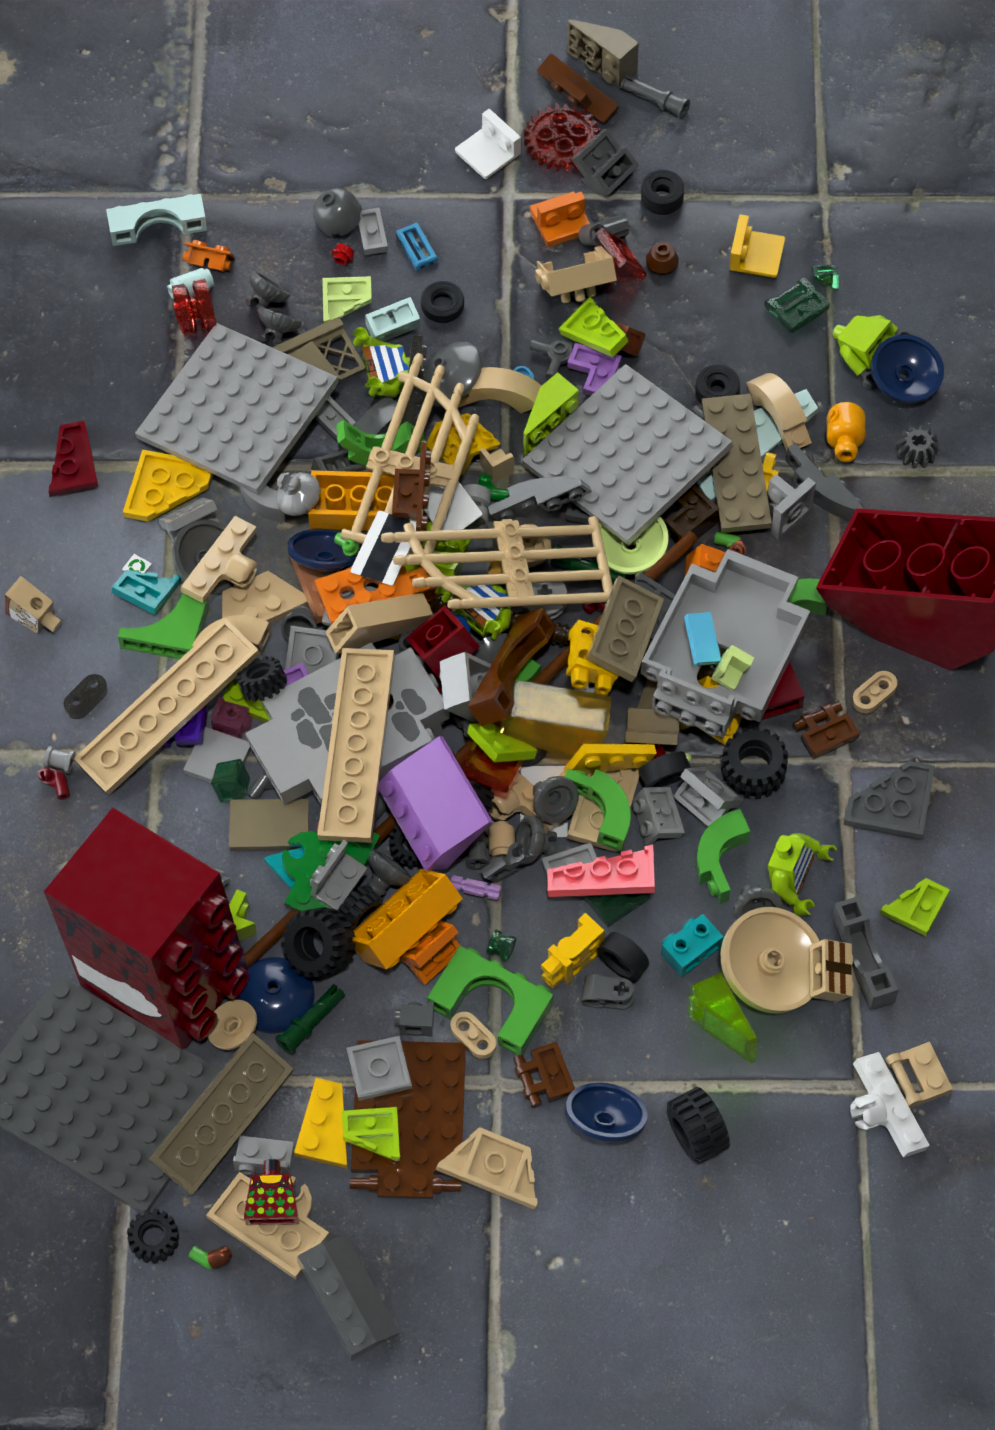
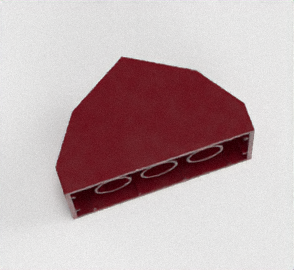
[816,508,995,671]

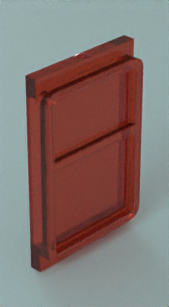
[460,741,524,793]

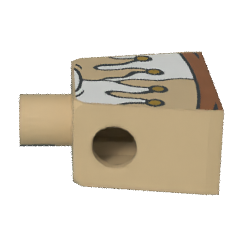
[5,576,63,633]

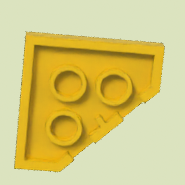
[123,449,213,522]

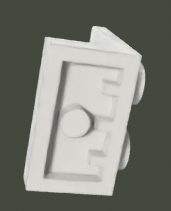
[455,109,521,179]

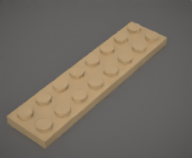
[73,618,261,795]
[317,648,395,843]

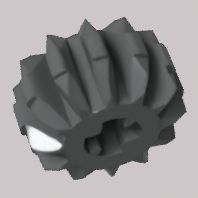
[896,425,939,468]

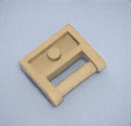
[885,1042,953,1108]

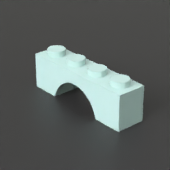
[106,194,207,246]

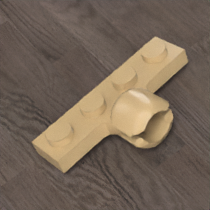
[181,516,257,603]
[473,753,564,833]

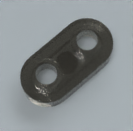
[63,674,108,719]

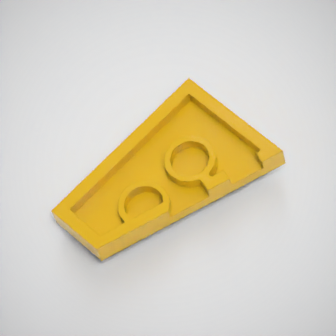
[563,744,657,775]
[294,1078,348,1169]

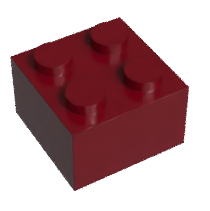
[405,605,480,679]

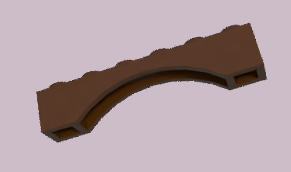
[468,608,556,726]

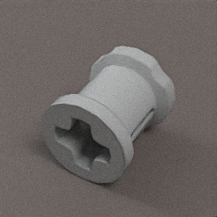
[43,746,76,774]

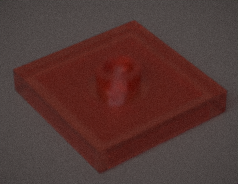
[595,228,647,281]

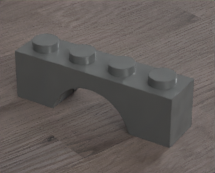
[832,896,899,1010]

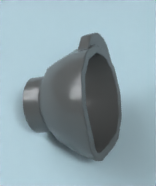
[281,605,318,642]

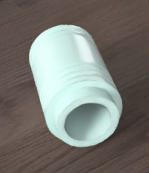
[167,268,214,302]

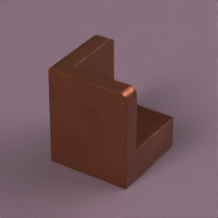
[614,322,646,357]

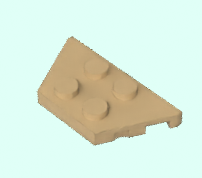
[222,571,309,624]
[435,1127,538,1210]

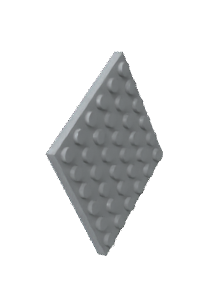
[135,323,339,495]
[522,364,733,545]

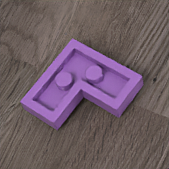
[568,343,622,396]

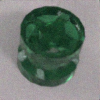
[486,930,517,962]

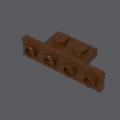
[537,54,619,124]
[392,441,431,531]

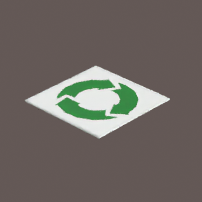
[122,554,152,573]

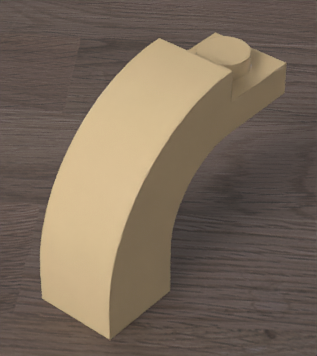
[458,367,542,413]
[746,373,812,452]
[192,615,272,653]

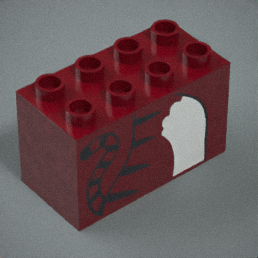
[44,807,250,1050]

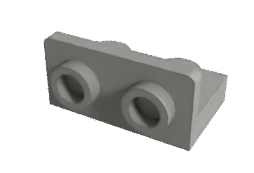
[632,787,685,845]
[233,1136,294,1175]

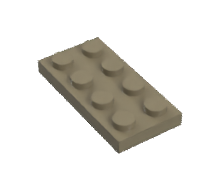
[586,576,664,682]

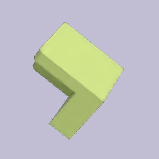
[711,645,754,691]

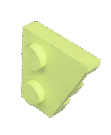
[322,276,372,323]

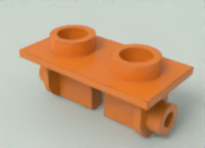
[183,240,235,272]

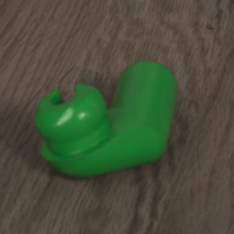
[477,474,509,501]

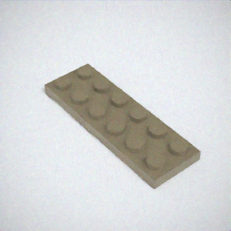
[702,394,772,533]
[149,1033,294,1195]

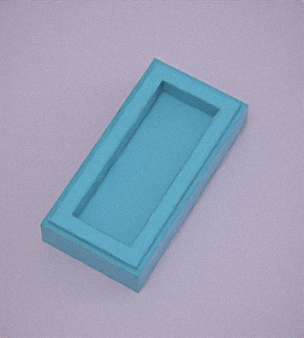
[684,612,721,666]

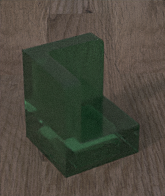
[211,759,250,803]

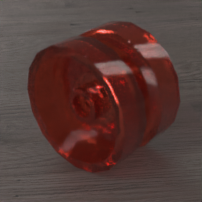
[171,278,217,338]

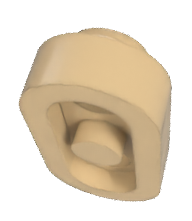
[852,671,897,714]
[450,1012,496,1059]

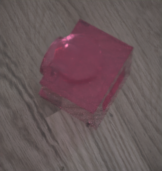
[210,697,253,739]

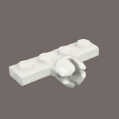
[850,1052,930,1158]

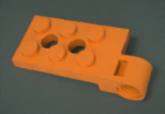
[315,565,440,625]

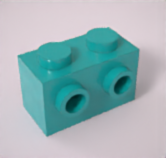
[661,914,724,978]

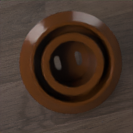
[646,242,679,274]

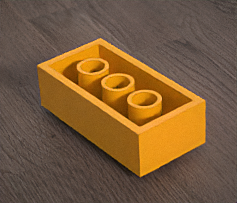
[308,470,408,531]
[352,869,463,969]

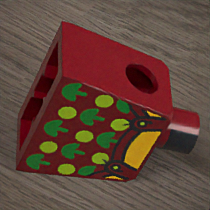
[244,1159,299,1225]

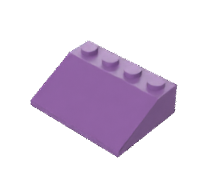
[378,736,493,871]

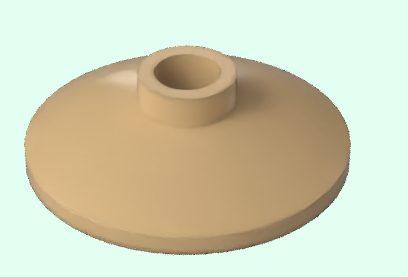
[208,1000,257,1050]

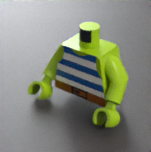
[352,327,422,399]
[435,584,512,640]
[768,833,837,916]

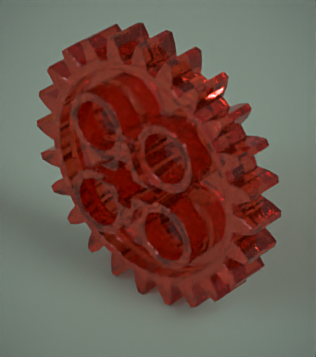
[524,103,600,171]

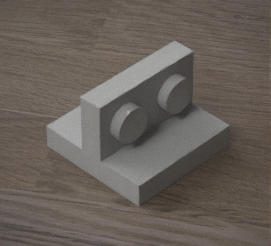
[767,474,816,539]
[158,498,220,543]
[673,767,744,826]

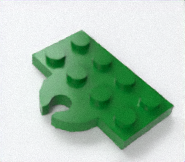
[282,831,380,913]

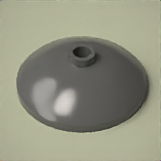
[419,341,482,407]
[172,519,244,593]

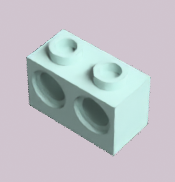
[365,297,420,341]

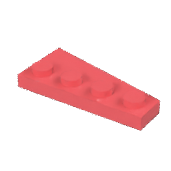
[547,844,655,897]

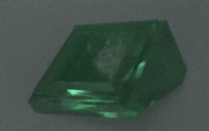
[811,264,839,289]

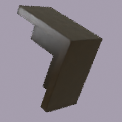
[665,484,719,541]

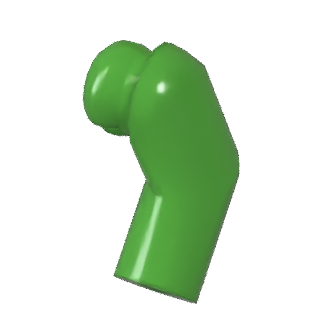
[334,532,360,557]

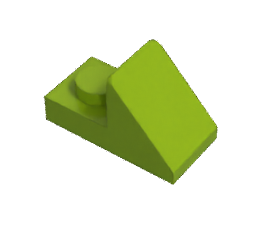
[229,890,257,941]

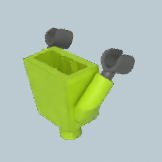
[833,315,911,390]

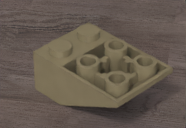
[567,19,639,89]

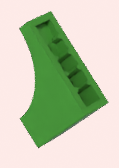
[118,593,209,660]

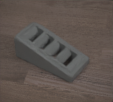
[311,449,366,472]

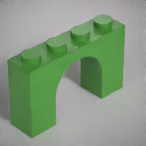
[427,946,553,1055]

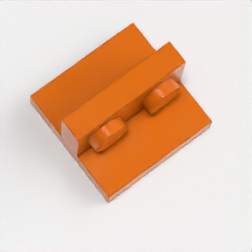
[530,191,590,248]
[399,920,461,985]

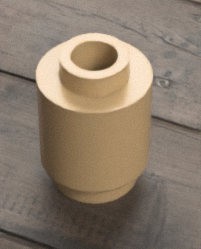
[488,821,515,858]

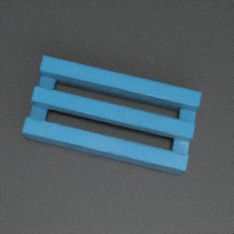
[396,223,438,271]

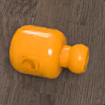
[826,402,866,462]

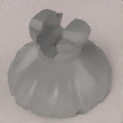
[276,472,321,516]

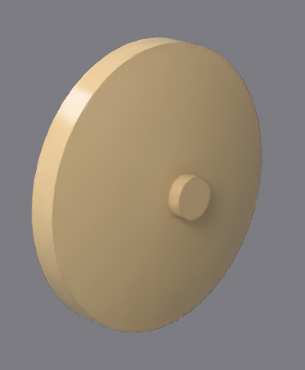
[721,907,819,1014]

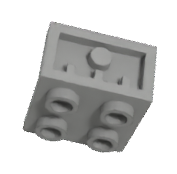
[310,840,367,911]

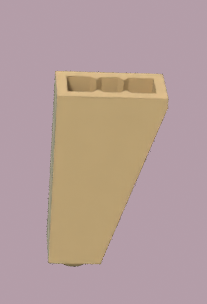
[326,593,433,654]

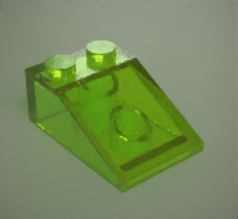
[687,972,758,1063]

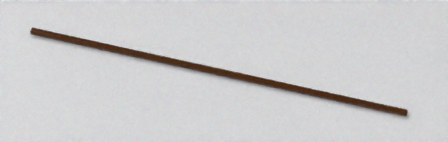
[244,531,698,969]

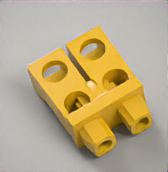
[566,620,619,696]
[541,913,604,989]

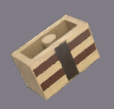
[810,939,854,1002]

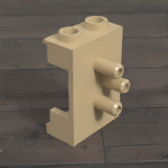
[535,246,617,303]

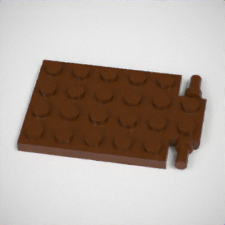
[350,1040,466,1199]

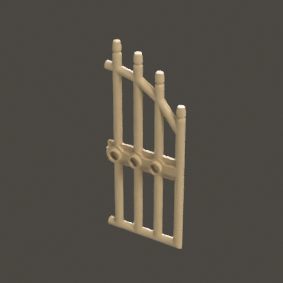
[341,353,479,555]
[381,516,613,609]

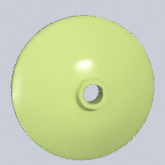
[593,516,669,575]

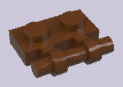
[793,701,860,759]
[513,1042,575,1108]

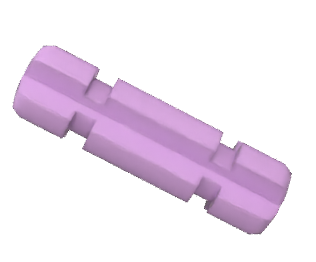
[450,875,501,900]

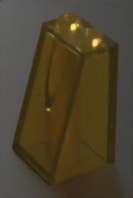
[500,680,612,760]

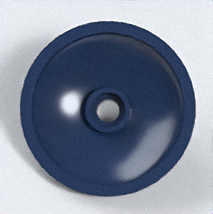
[871,334,944,403]
[288,529,362,572]
[234,957,315,1034]
[565,1083,648,1142]

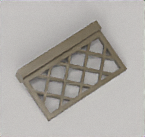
[272,317,366,384]

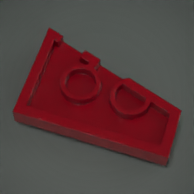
[48,420,98,497]

